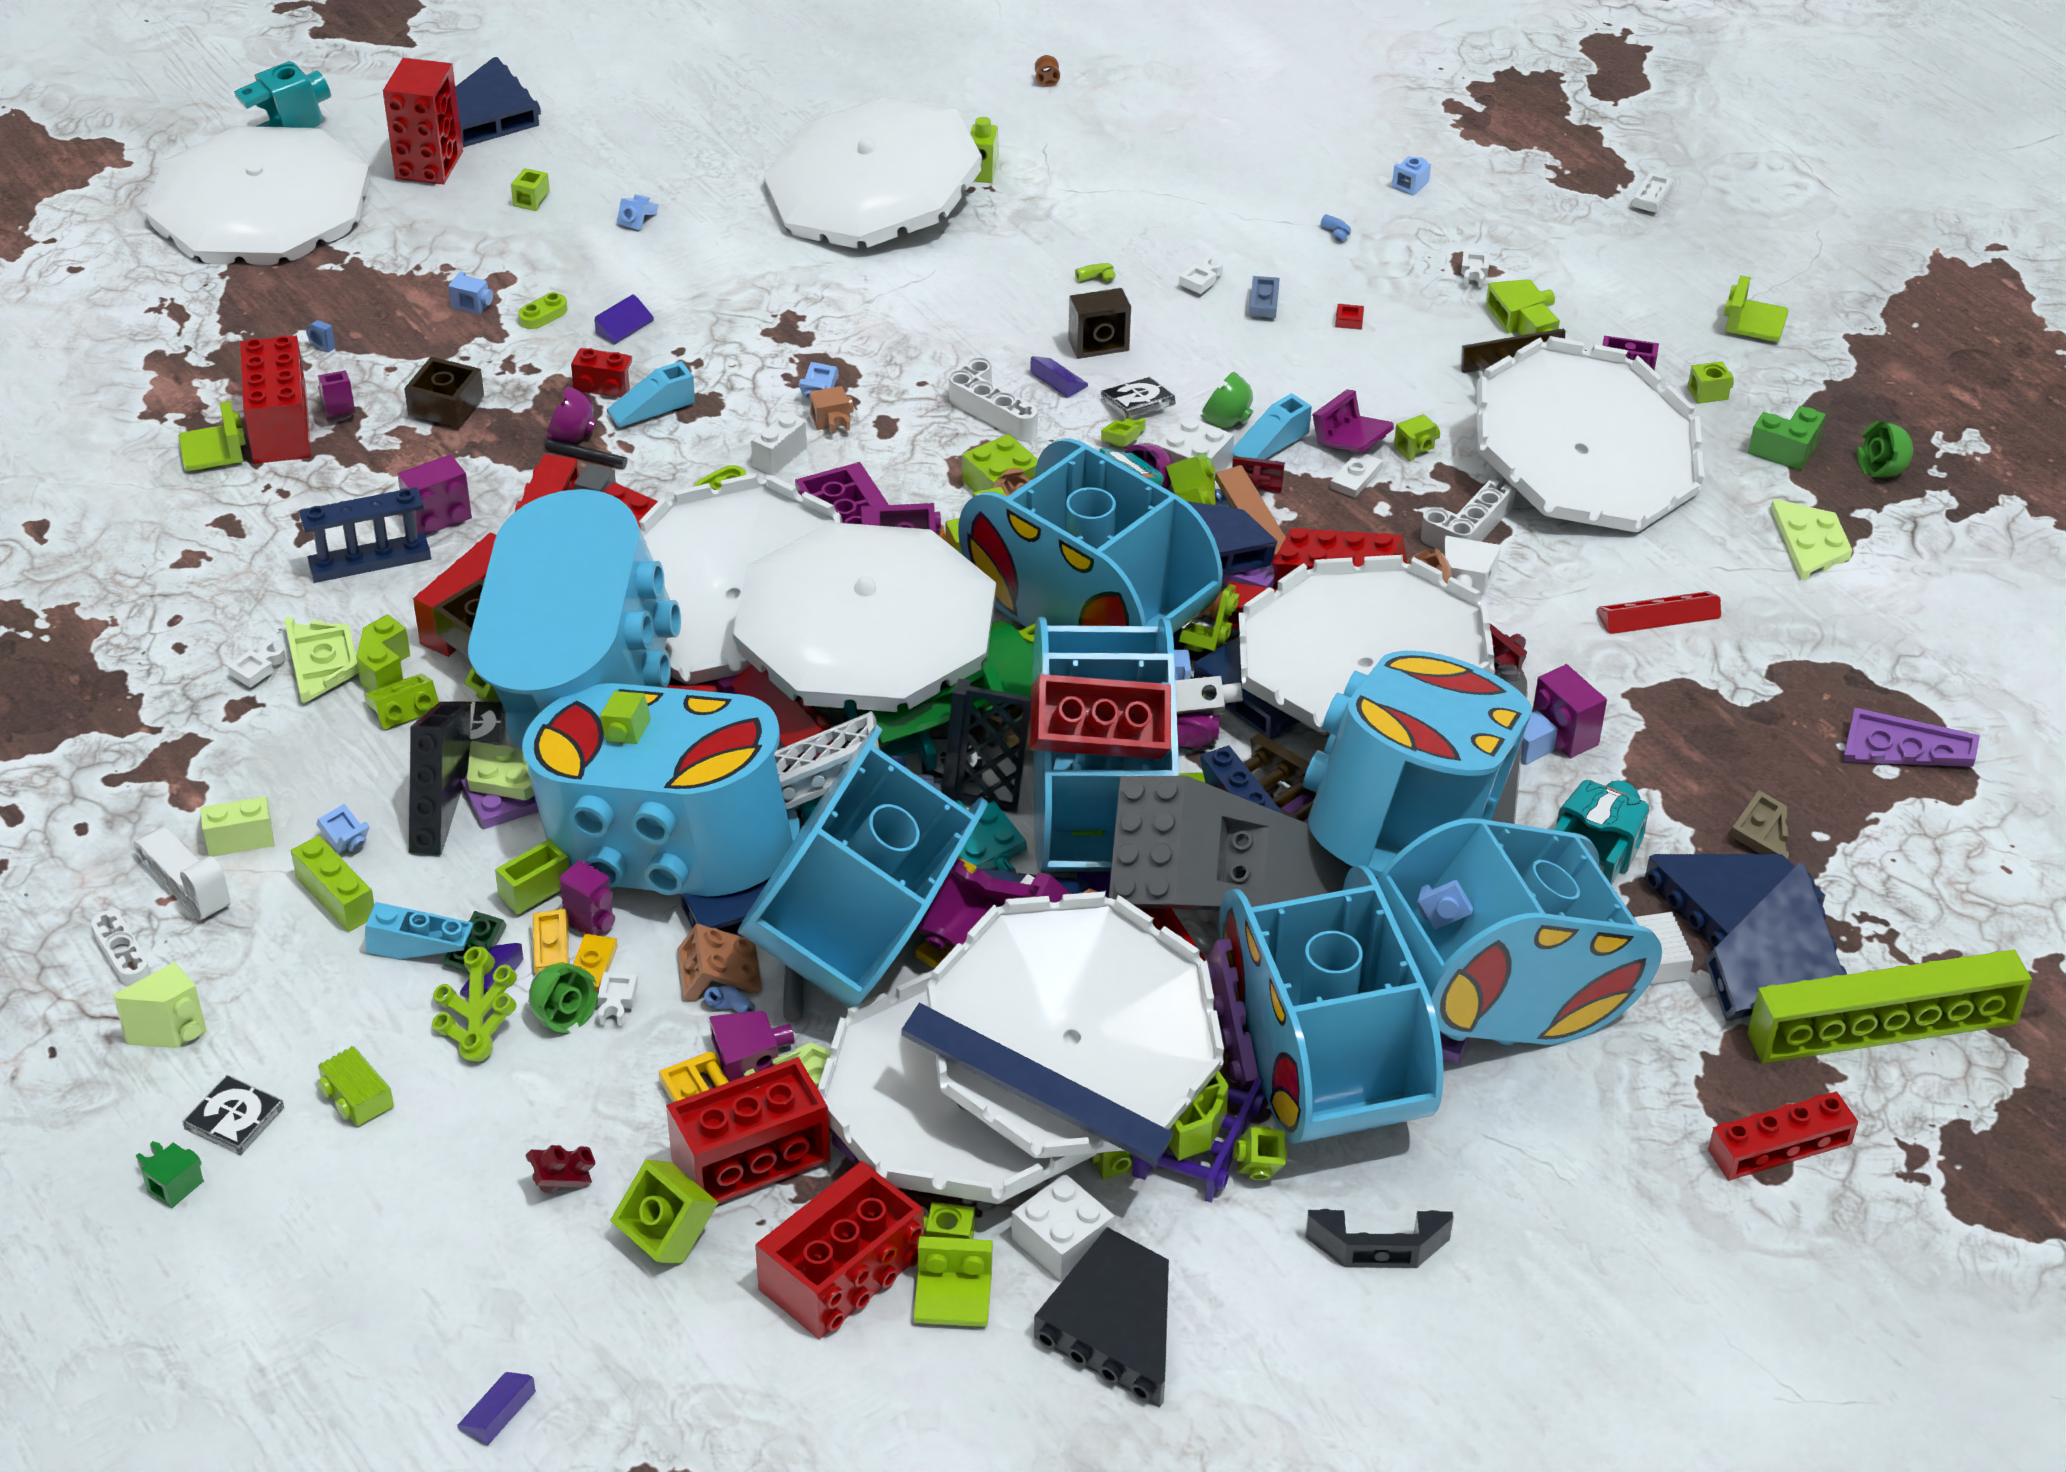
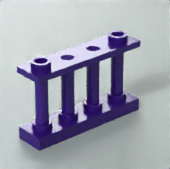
[1132,1077,1266,1203]

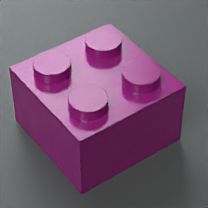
[397,454,472,535]
[1532,664,1607,759]

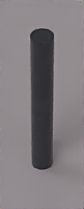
[545,438,628,468]

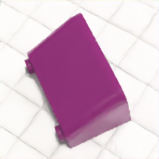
[916,859,1071,949]

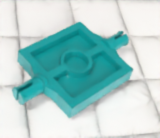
[957,800,1027,872]

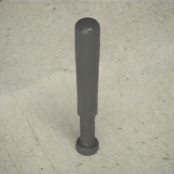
[783,965,804,1022]

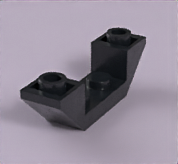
[1306,1209,1454,1268]

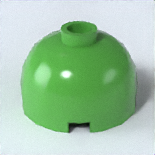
[1200,372,1253,429]
[1857,421,1913,478]
[528,962,598,1033]

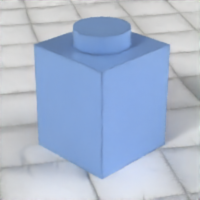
[1521,710,1558,765]

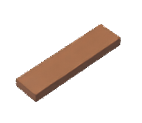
[1215,465,1286,561]

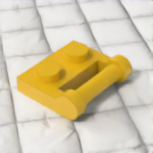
[659,1052,729,1102]

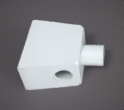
[1443,536,1501,595]
[1175,676,1243,714]

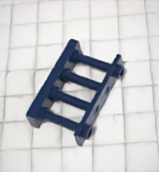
[299,487,431,583]

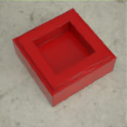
[1335,304,1364,330]

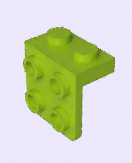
[1724,275,1789,342]
[178,401,246,471]
[1179,584,1240,652]

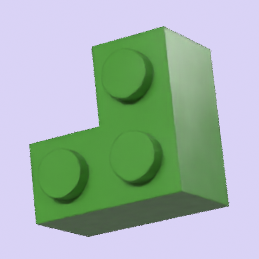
[1748,405,1826,471]

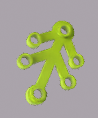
[432,946,517,1062]

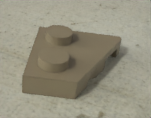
[1729,790,1789,859]

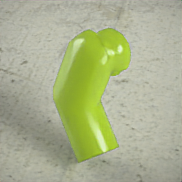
[1075,263,1116,282]

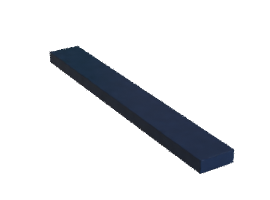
[901,1002,1174,1166]

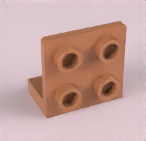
[677,923,762,1001]

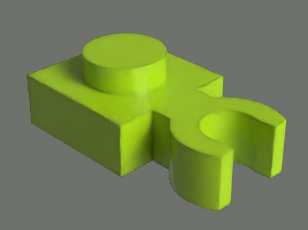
[1101,414,1146,447]

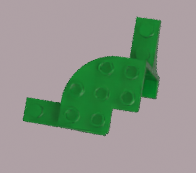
[828,621,1033,749]

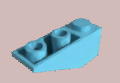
[607,361,695,427]
[1233,393,1312,460]
[365,902,473,960]

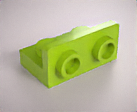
[364,673,439,729]

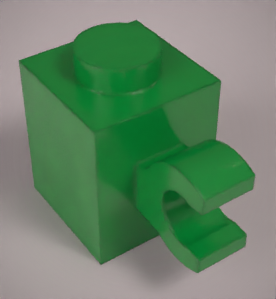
[136,1141,204,1208]

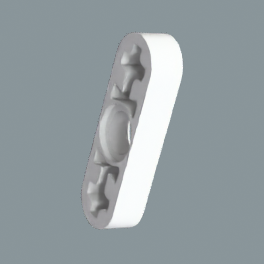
[91,910,150,986]

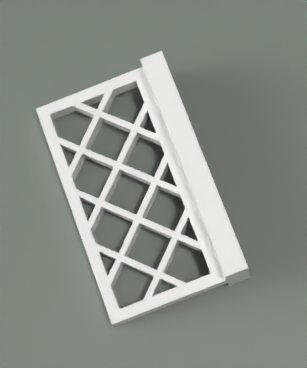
[774,712,879,810]

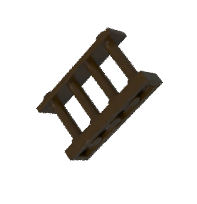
[1461,328,1587,374]
[1243,733,1316,822]

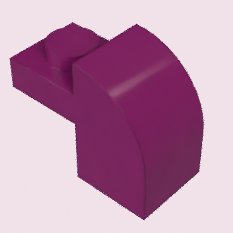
[318,370,355,418]

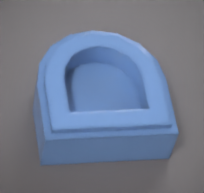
[306,320,335,352]

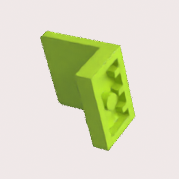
[914,1236,993,1327]

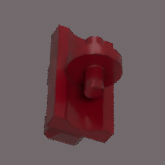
[1232,456,1285,492]
[1490,623,1527,673]
[525,1145,596,1193]

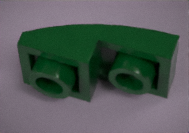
[442,910,507,974]

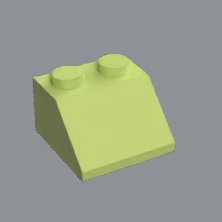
[200,796,274,856]
[113,962,207,1048]

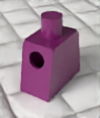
[709,1011,795,1082]

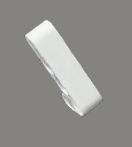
[949,357,1038,441]
[1421,473,1516,551]
[133,826,230,921]

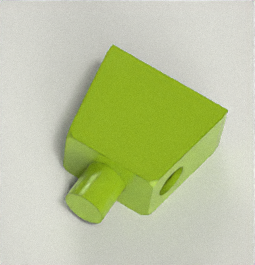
[970,117,999,183]
[1486,279,1555,334]

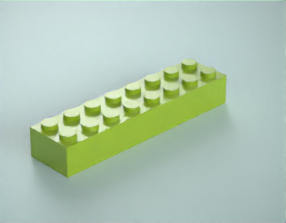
[1747,949,2032,1064]

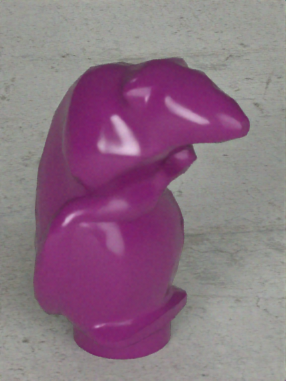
[1177,710,1220,749]

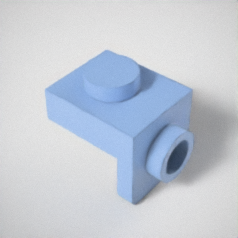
[617,194,658,230]
[798,362,839,400]
[316,804,370,854]
[1417,879,1473,930]

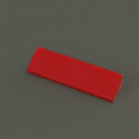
[1597,591,1721,634]

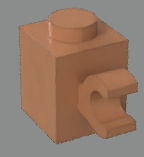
[809,386,854,434]

